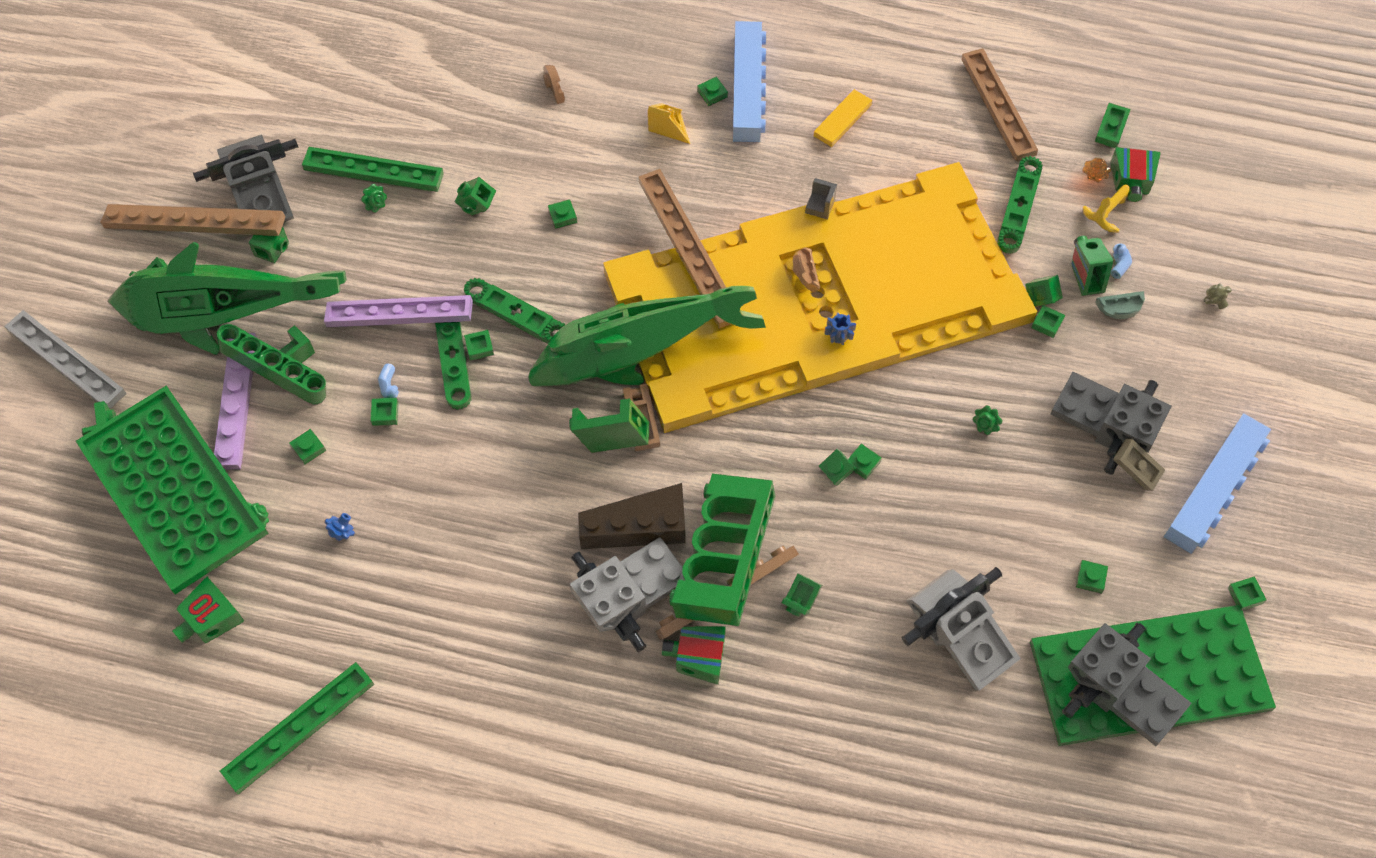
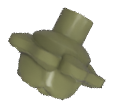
[1203,283,1232,309]

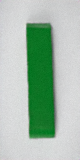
[217,324,326,404]

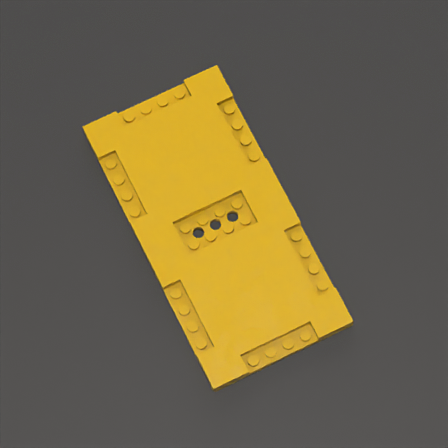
[603,162,1037,433]

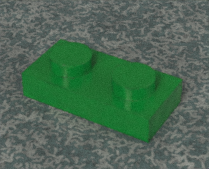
[1095,103,1131,148]

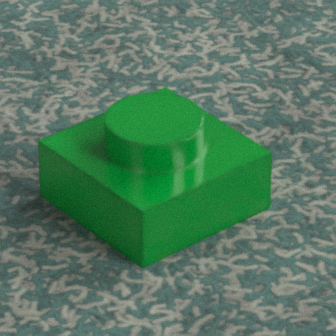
[697,76,728,106]
[548,199,578,229]
[1031,305,1066,338]
[464,330,494,361]
[370,398,399,426]
[289,429,326,465]
[848,443,882,480]
[819,449,856,486]
[1076,560,1108,594]
[1227,576,1267,611]

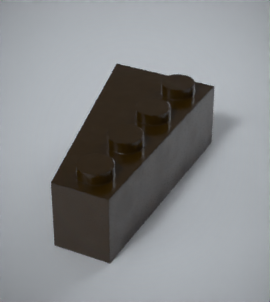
[578,483,686,549]

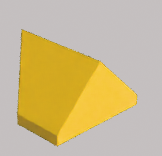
[648,103,690,144]

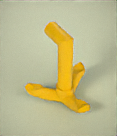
[1082,185,1129,233]

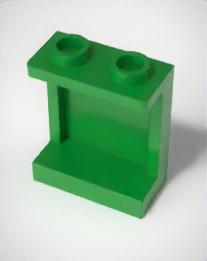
[569,398,649,453]

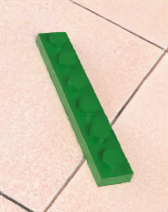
[302,147,444,192]
[219,662,375,795]

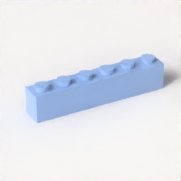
[733,21,766,142]
[1164,413,1271,554]

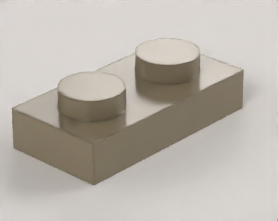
[1113,439,1165,491]

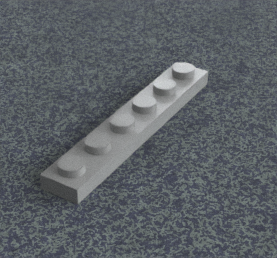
[4,310,127,409]

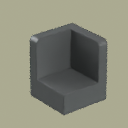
[805,178,837,220]

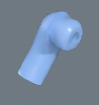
[1111,243,1132,279]
[378,364,399,398]

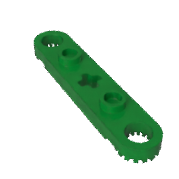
[997,156,1043,254]
[464,278,565,344]
[435,322,472,410]

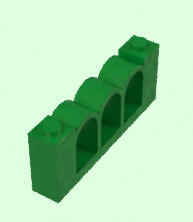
[669,473,776,626]

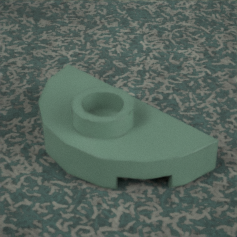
[1095,291,1145,319]

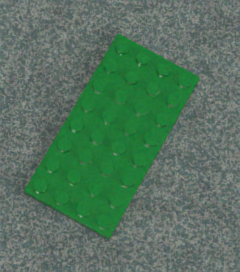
[76,385,269,595]
[1030,605,1276,746]

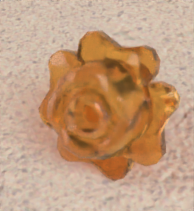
[1082,158,1111,182]

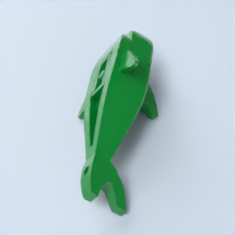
[107,242,347,354]
[528,286,766,387]

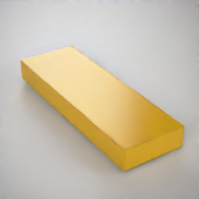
[813,89,872,147]

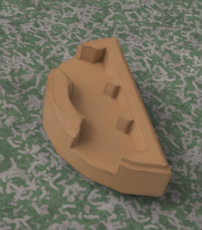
[543,64,565,104]
[793,248,820,293]

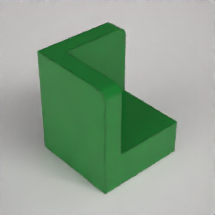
[1025,275,1063,306]
[279,325,315,363]

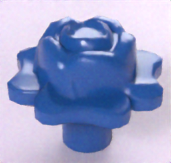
[324,513,355,541]

